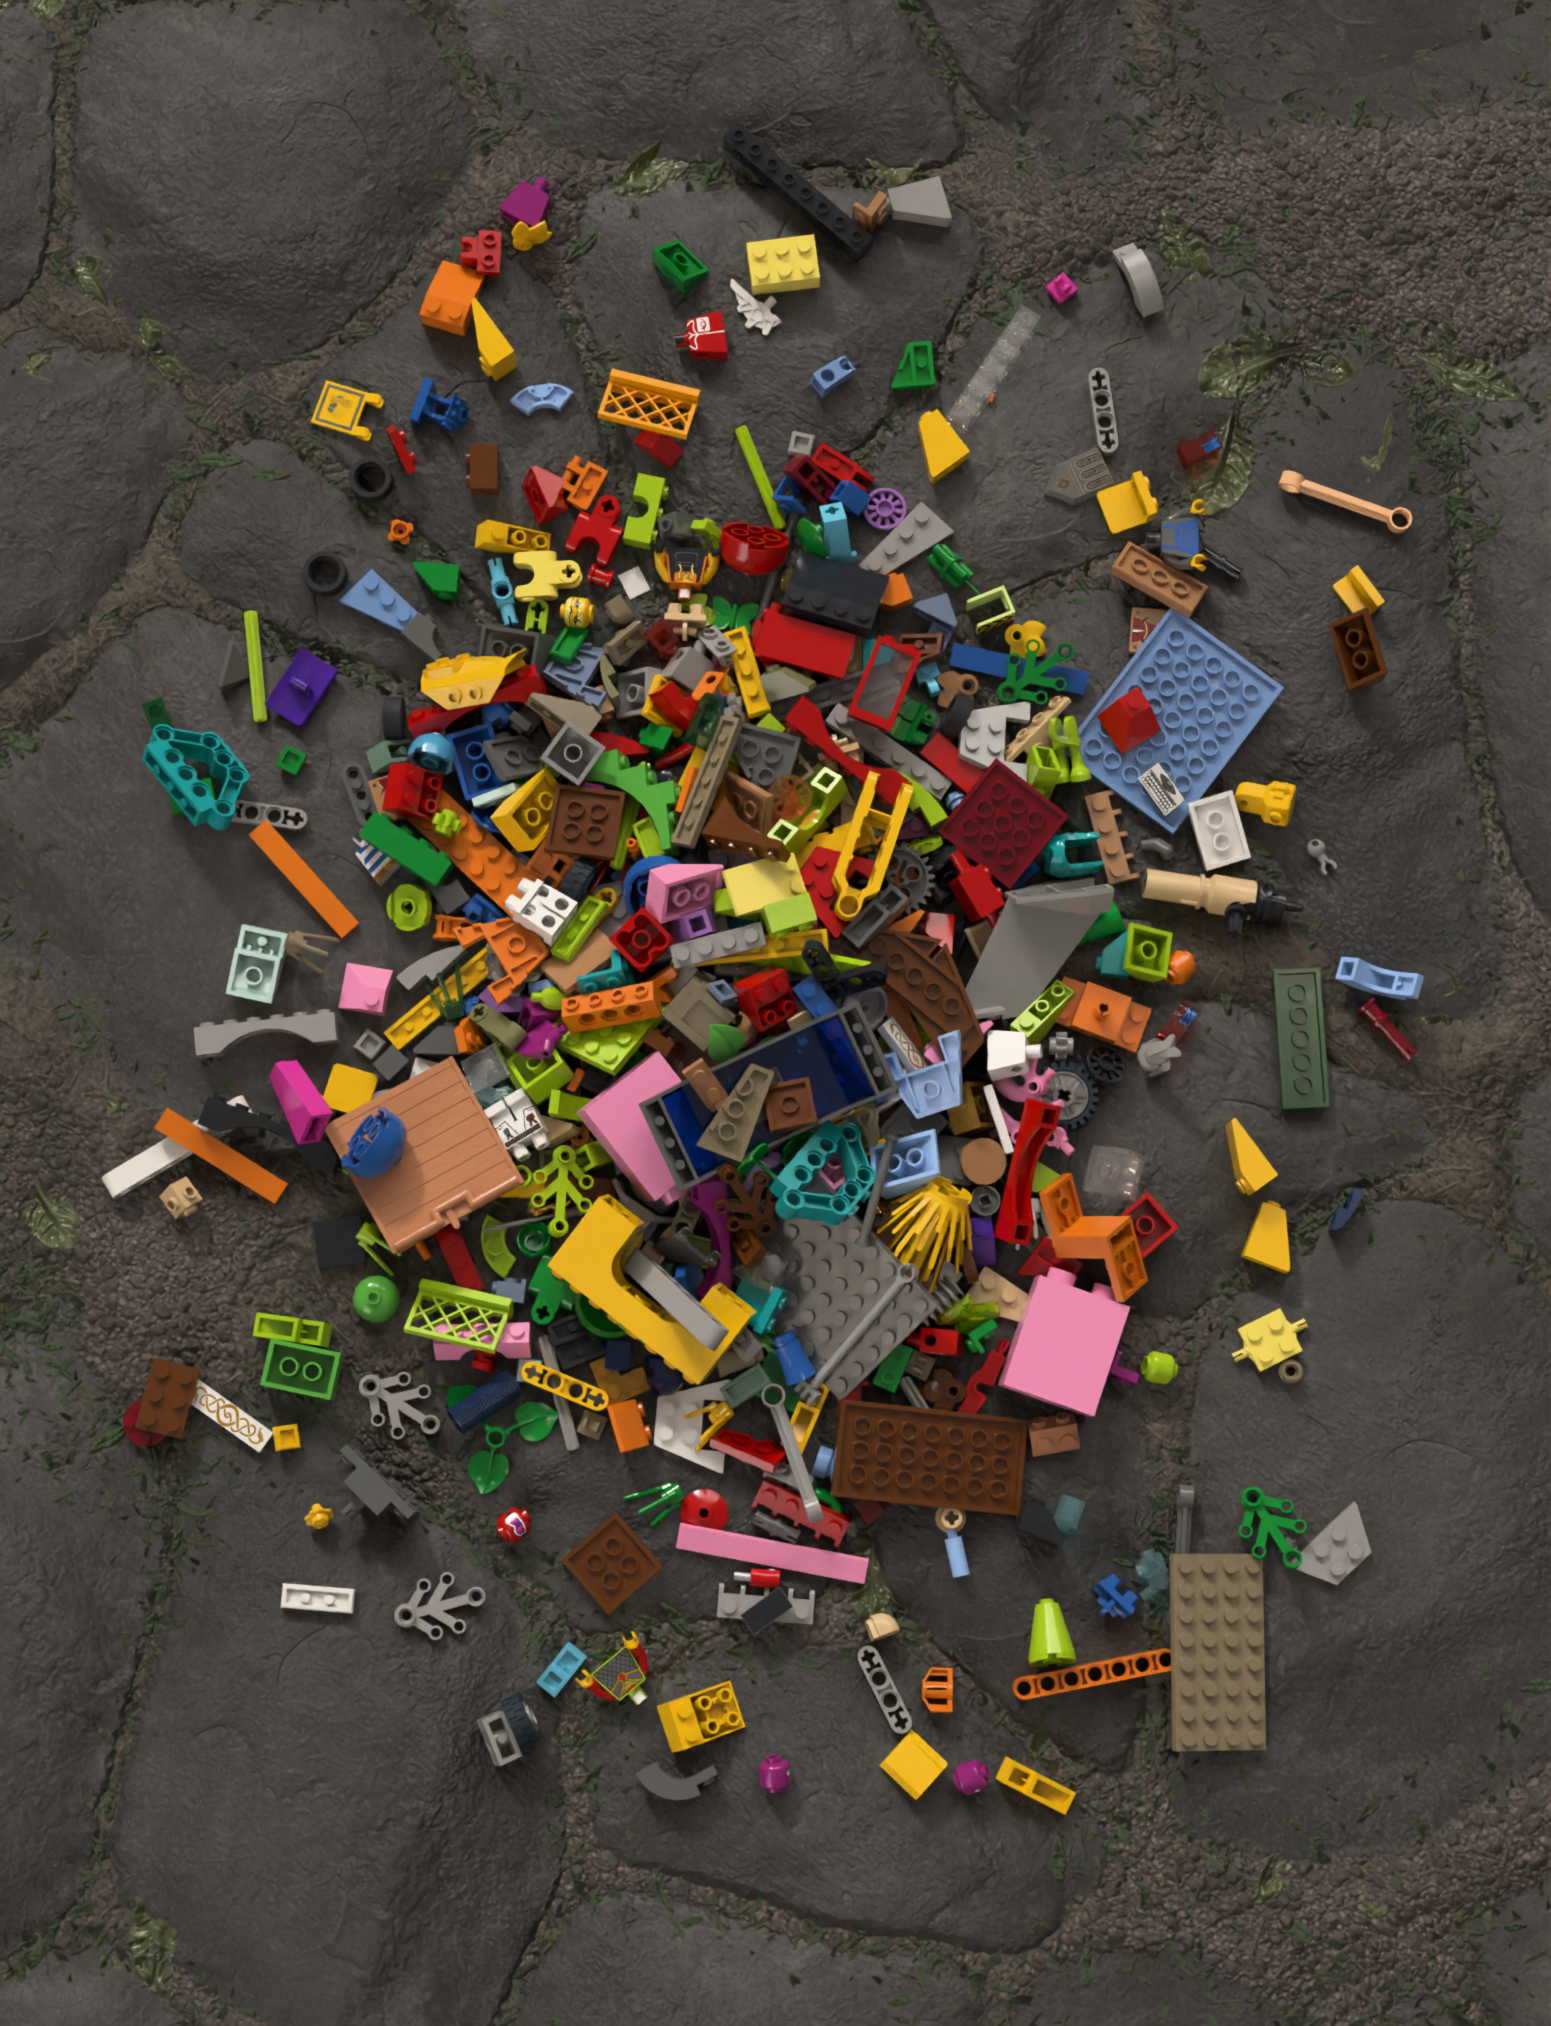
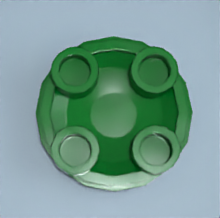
[796,518,830,558]

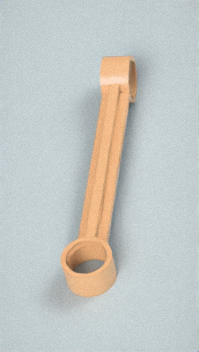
[1278,471,1412,533]

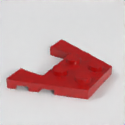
[800,846,888,941]

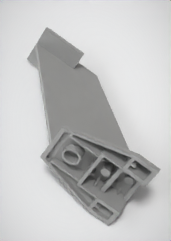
[965,875,1114,1020]

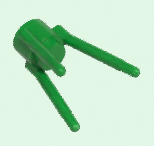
[623,1482,685,1527]

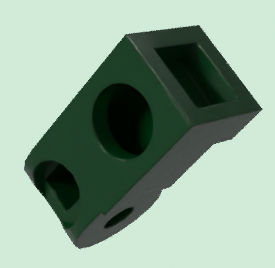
[141,697,173,731]

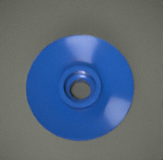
[471,807,503,834]

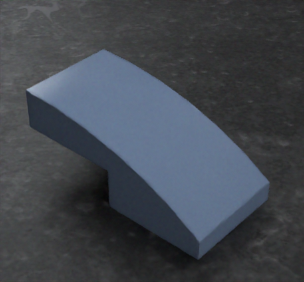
[706,979,739,1007]

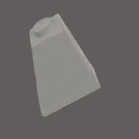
[886,176,952,227]

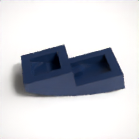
[1328,1187,1364,1233]

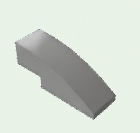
[396,945,468,994]

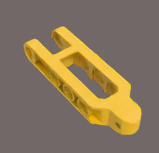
[831,771,914,921]

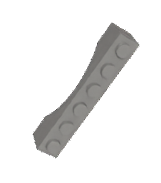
[194,1009,340,1059]

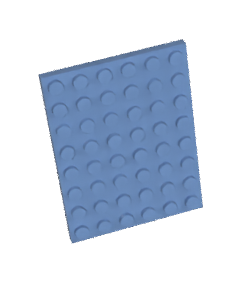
[1065,608,1284,835]

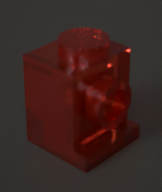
[644,618,680,658]

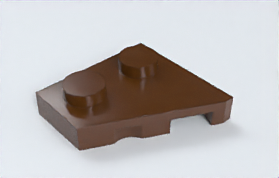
[892,633,945,678]

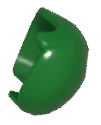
[516,1221,552,1258]

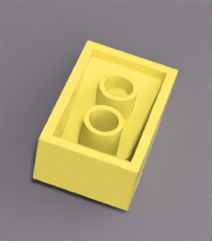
[722,852,807,917]

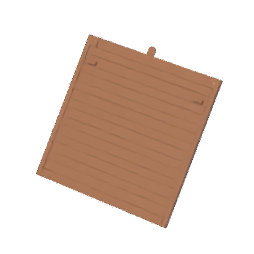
[325,1056,525,1255]

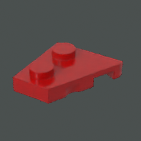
[385,425,418,474]
[1018,1235,1083,1277]

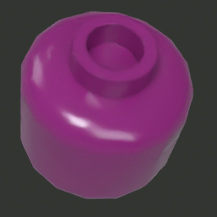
[758,1754,791,1793]
[953,1759,991,1795]

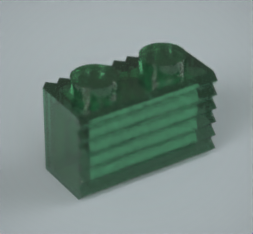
[683,692,726,749]

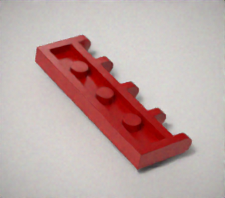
[751,1478,851,1549]

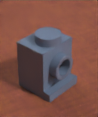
[492,1277,528,1305]

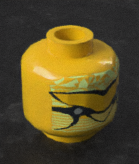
[560,597,595,628]

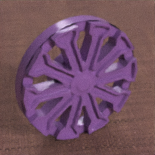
[864,488,906,531]

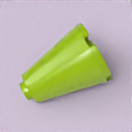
[1028,1599,1076,1667]

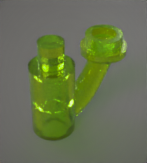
[955,1301,1000,1334]

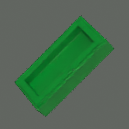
[549,626,589,666]

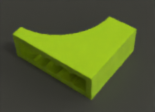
[548,1089,593,1125]

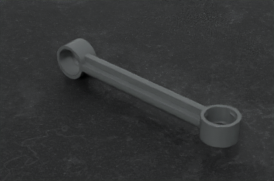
[1166,1484,1194,1627]

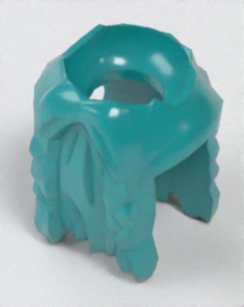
[1042,832,1103,879]

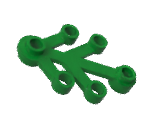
[997,639,1075,704]
[1239,1486,1307,1569]

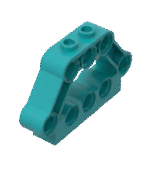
[141,724,249,831]
[768,1120,876,1226]

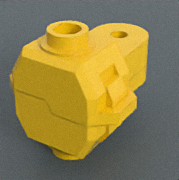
[1234,781,1296,826]

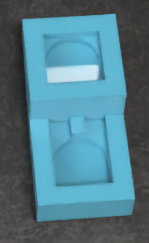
[536,1642,587,1698]

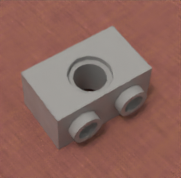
[476,1711,522,1766]

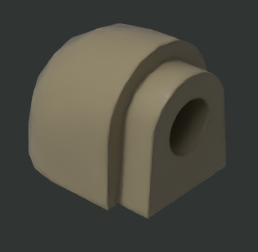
[604,594,636,624]

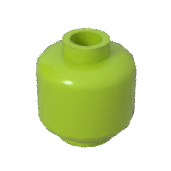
[1140,1351,1178,1385]

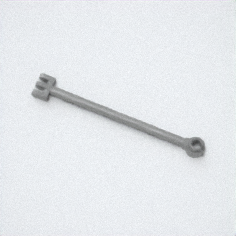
[794,1263,919,1407]

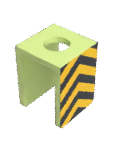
[965,585,1016,634]

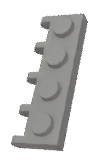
[717,1583,815,1624]

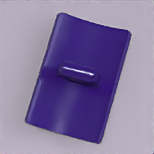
[265,648,339,727]

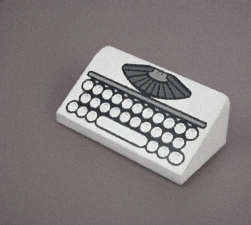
[1138,763,1185,816]

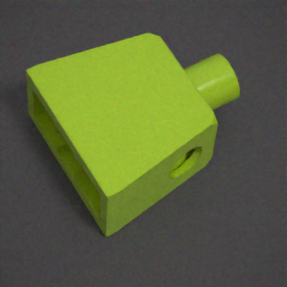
[1026,745,1061,799]

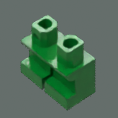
[884,695,937,747]

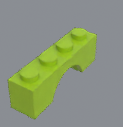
[767,766,849,855]

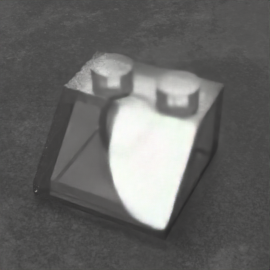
[1082,1145,1146,1202]

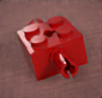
[948,848,1005,930]

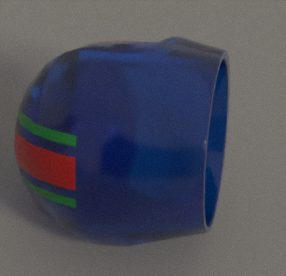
[645,1354,685,1396]

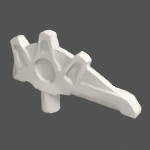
[730,278,782,336]

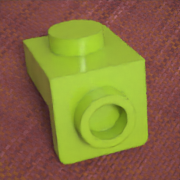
[690,518,722,553]

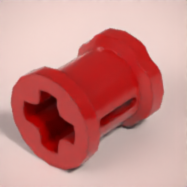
[586,563,615,591]

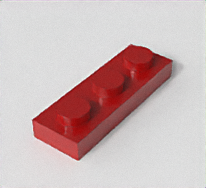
[435,1226,485,1291]

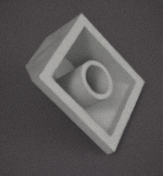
[616,666,663,720]

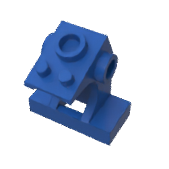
[409,377,469,431]

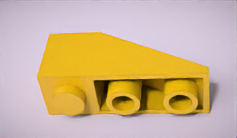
[475,520,551,554]

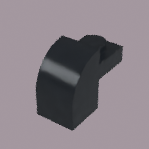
[579,1064,620,1096]

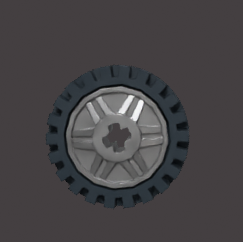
[1034,1061,1099,1132]

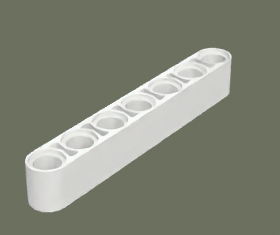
[101,1095,253,1199]

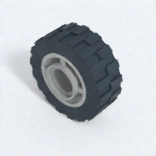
[501,1692,543,1749]

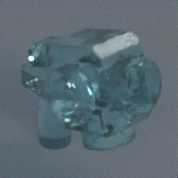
[1134,1548,1170,1601]

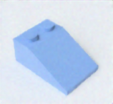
[869,1129,941,1199]

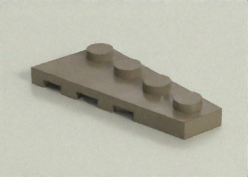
[695,1063,775,1163]

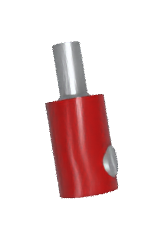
[734,1568,780,1588]

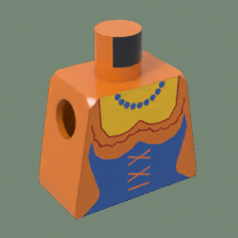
[692,666,740,724]

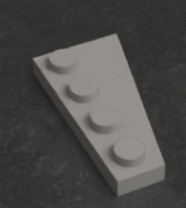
[858,502,954,576]

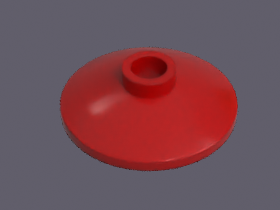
[680,1489,728,1530]

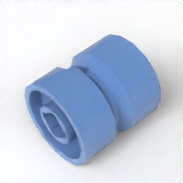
[811,1446,834,1481]

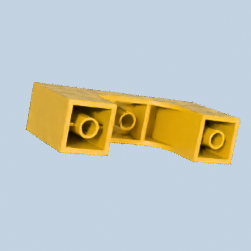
[547,1194,758,1385]

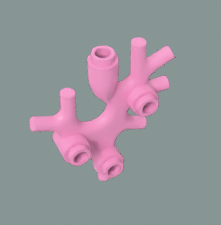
[989,1059,1075,1156]

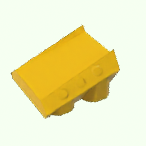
[879,1729,948,1800]

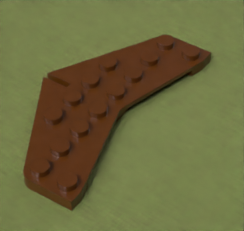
[828,922,984,1068]

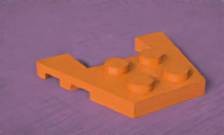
[452,916,549,1007]

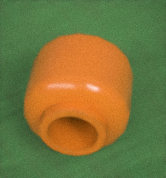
[1165,950,1196,985]

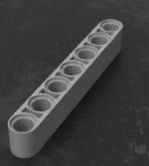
[622,1247,729,1351]

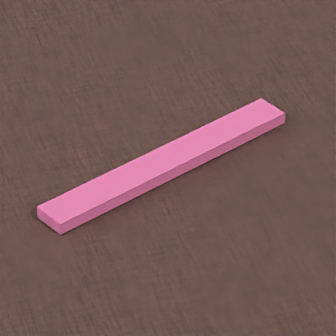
[676,1523,869,1584]

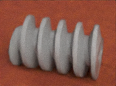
[923,1275,964,1326]

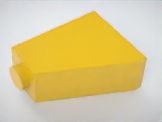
[918,409,970,485]
[1241,1200,1290,1274]

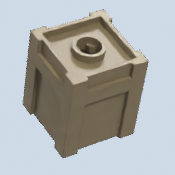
[661,969,740,1051]

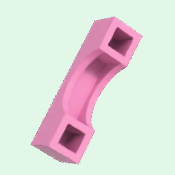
[433,1322,531,1360]

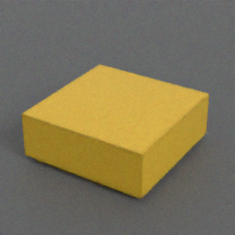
[272,1424,301,1451]

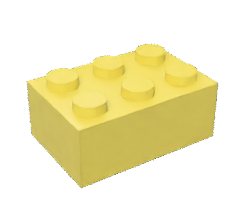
[746,234,820,296]

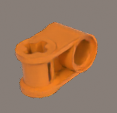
[432,915,475,942]

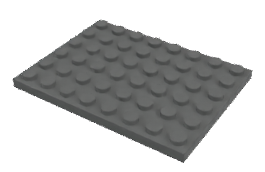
[729,1173,940,1400]

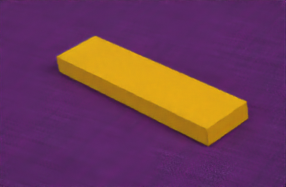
[723,626,772,719]

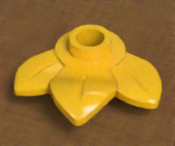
[511,221,552,251]
[1005,621,1047,658]

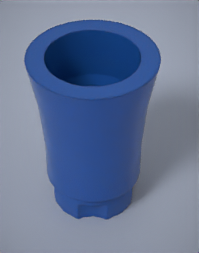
[772,1330,817,1386]

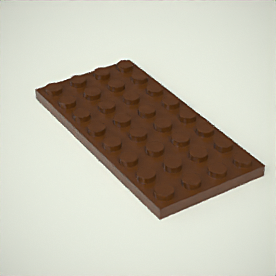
[830,1399,1028,1516]

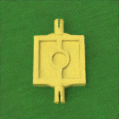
[1231,1308,1308,1373]

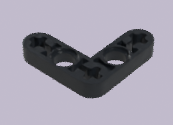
[802,940,888,998]

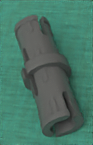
[751,1510,801,1544]

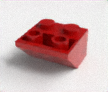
[382,762,444,821]
[733,965,798,1032]

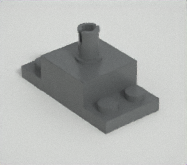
[340,1444,419,1522]

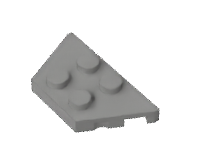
[1289,1501,1371,1585]

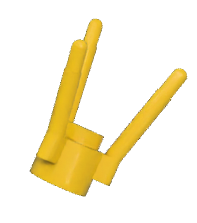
[684,1401,734,1452]

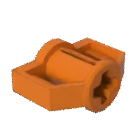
[922,1667,953,1713]

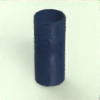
[447,1370,522,1435]

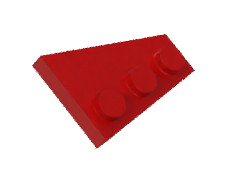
[709,1428,787,1473]

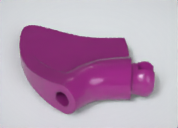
[515,1019,568,1059]

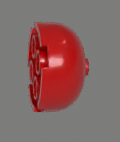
[720,522,789,576]

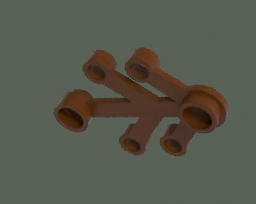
[713,1162,779,1238]

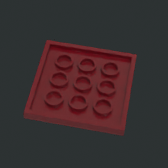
[938,758,1069,890]

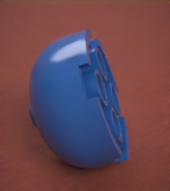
[623,855,682,926]
[341,1107,407,1178]

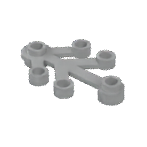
[359,1372,441,1440]
[394,1572,486,1640]

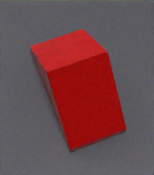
[634,430,684,469]

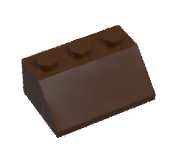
[1328,608,1388,690]

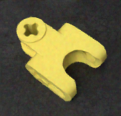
[513,551,583,602]

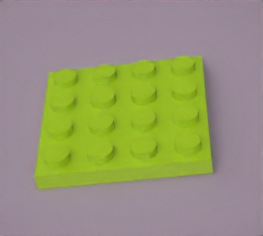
[552,994,669,1076]

